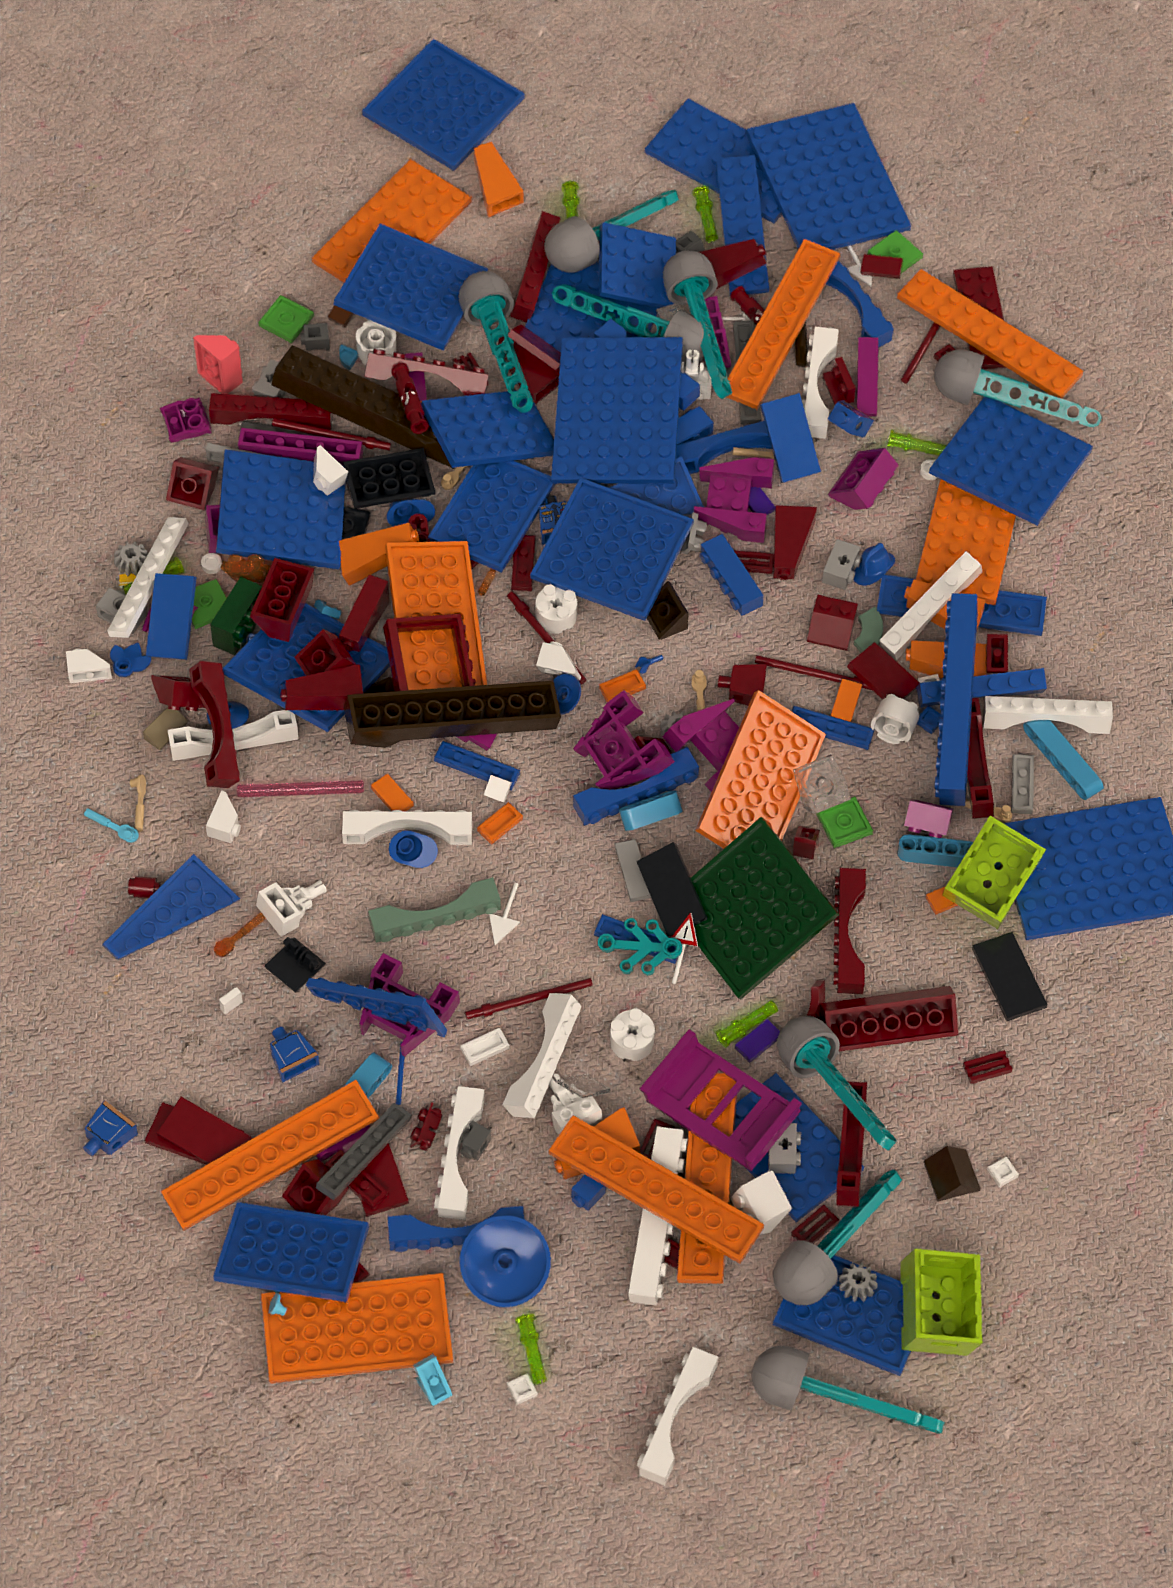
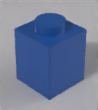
[571,1175,606,1211]

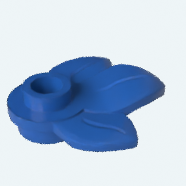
[110,643,151,677]

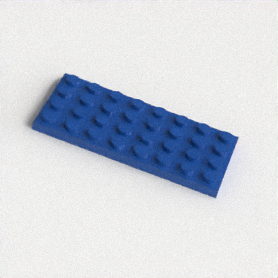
[645,98,782,224]

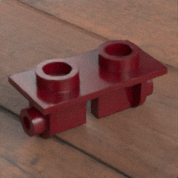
[410,1102,442,1151]

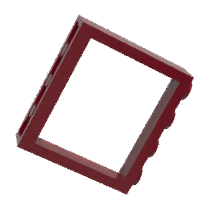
[383,614,476,691]

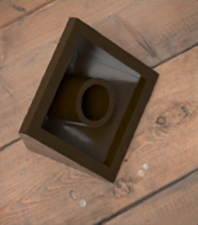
[647,581,689,640]
[923,1146,980,1202]

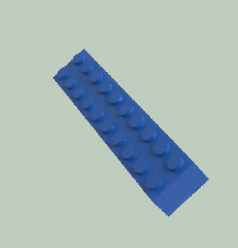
[935,593,978,806]

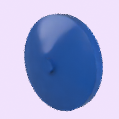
[460,1215,551,1307]

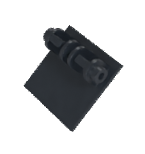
[264,937,326,993]

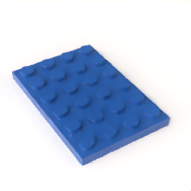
[421,390,554,468]
[428,461,556,573]
[734,1073,864,1222]
[213,1202,369,1302]
[773,1255,934,1377]

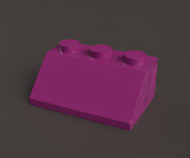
[828,448,898,510]

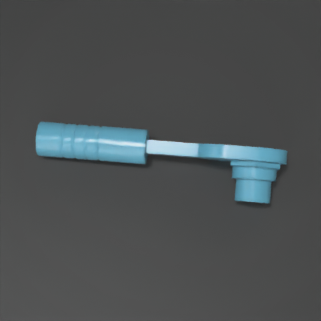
[84,808,139,843]
[269,1291,287,1316]

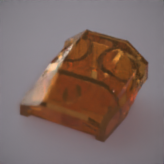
[221,555,271,583]

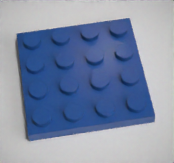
[599,222,676,311]

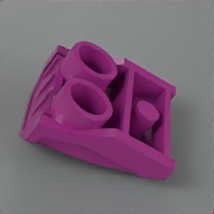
[160,398,212,442]

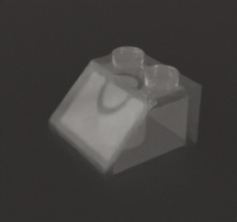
[793,754,851,815]

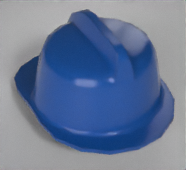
[386,499,436,527]
[854,543,896,586]
[389,830,438,868]

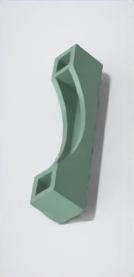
[368,878,501,943]

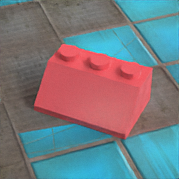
[193,335,243,394]

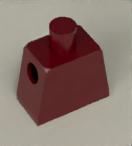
[717,664,767,706]

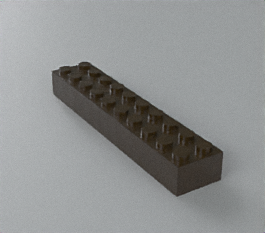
[271,345,454,469]
[343,680,561,745]

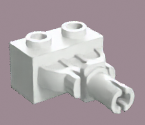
[681,350,711,400]
[256,880,326,937]
[549,1074,603,1136]

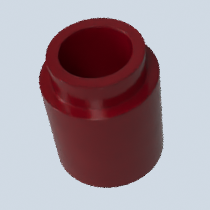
[128,876,161,899]

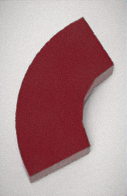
[806,980,825,1021]

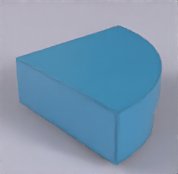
[339,344,359,370]
[314,599,342,619]

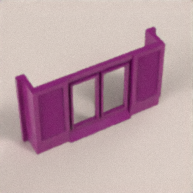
[639,1029,801,1171]

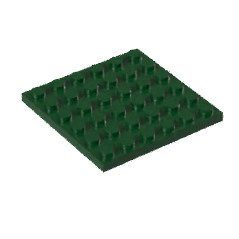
[691,817,840,999]

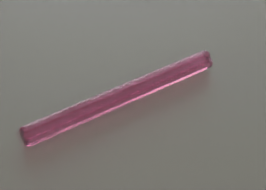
[237,780,364,797]

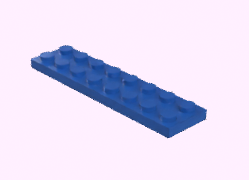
[716,155,769,295]
[877,575,1047,636]

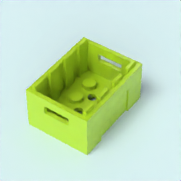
[942,816,1046,929]
[900,1249,982,1356]

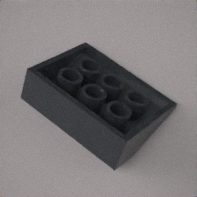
[343,448,436,509]

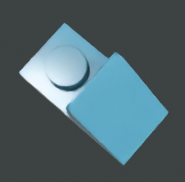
[413,1354,453,1406]

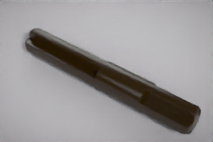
[795,321,807,367]

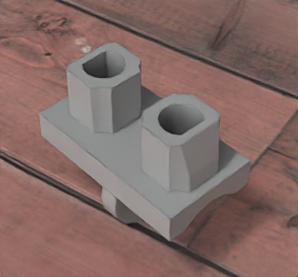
[681,512,707,555]

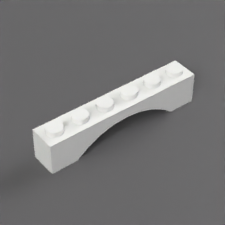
[802,327,839,439]
[879,552,982,660]
[983,696,1113,734]
[168,710,298,761]
[342,810,472,845]
[503,993,581,1118]
[434,1086,485,1220]
[637,1347,718,1486]

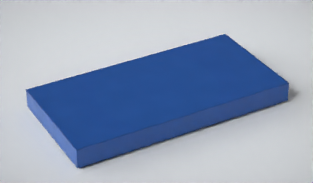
[760,393,821,483]
[146,573,197,660]

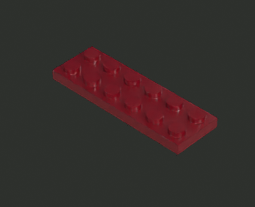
[953,266,1007,370]

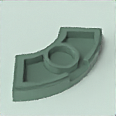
[854,606,883,653]

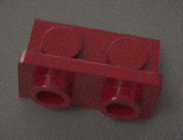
[822,357,856,406]

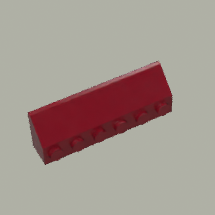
[821,986,959,1051]

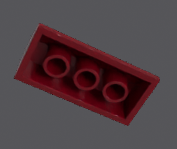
[250,558,314,642]

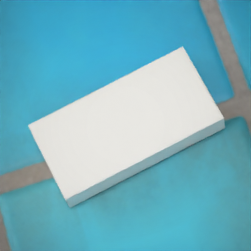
[460,1027,510,1066]

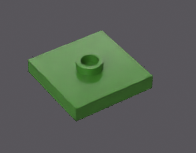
[867,230,923,279]
[258,295,314,343]
[192,579,226,629]
[816,796,873,848]

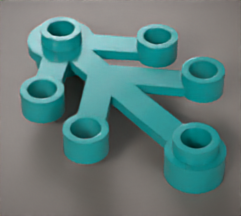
[598,918,683,976]

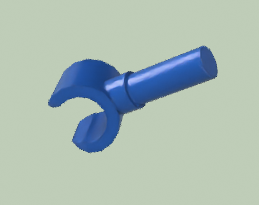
[635,655,663,674]

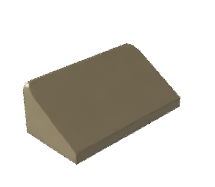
[143,707,188,750]

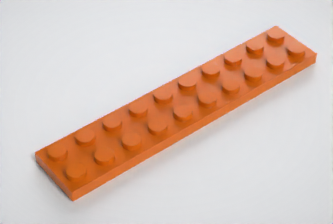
[726,239,840,410]
[897,269,1083,398]
[677,1073,737,1284]
[161,1080,379,1231]
[548,1115,764,1264]

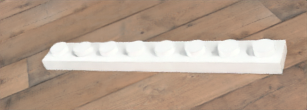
[107,517,189,638]

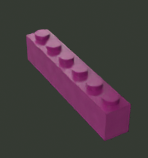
[238,428,363,466]

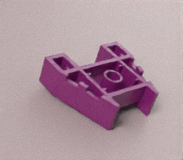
[694,457,774,543]
[573,690,675,790]
[662,699,739,792]
[359,953,460,1057]

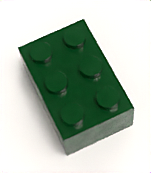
[210,577,262,655]

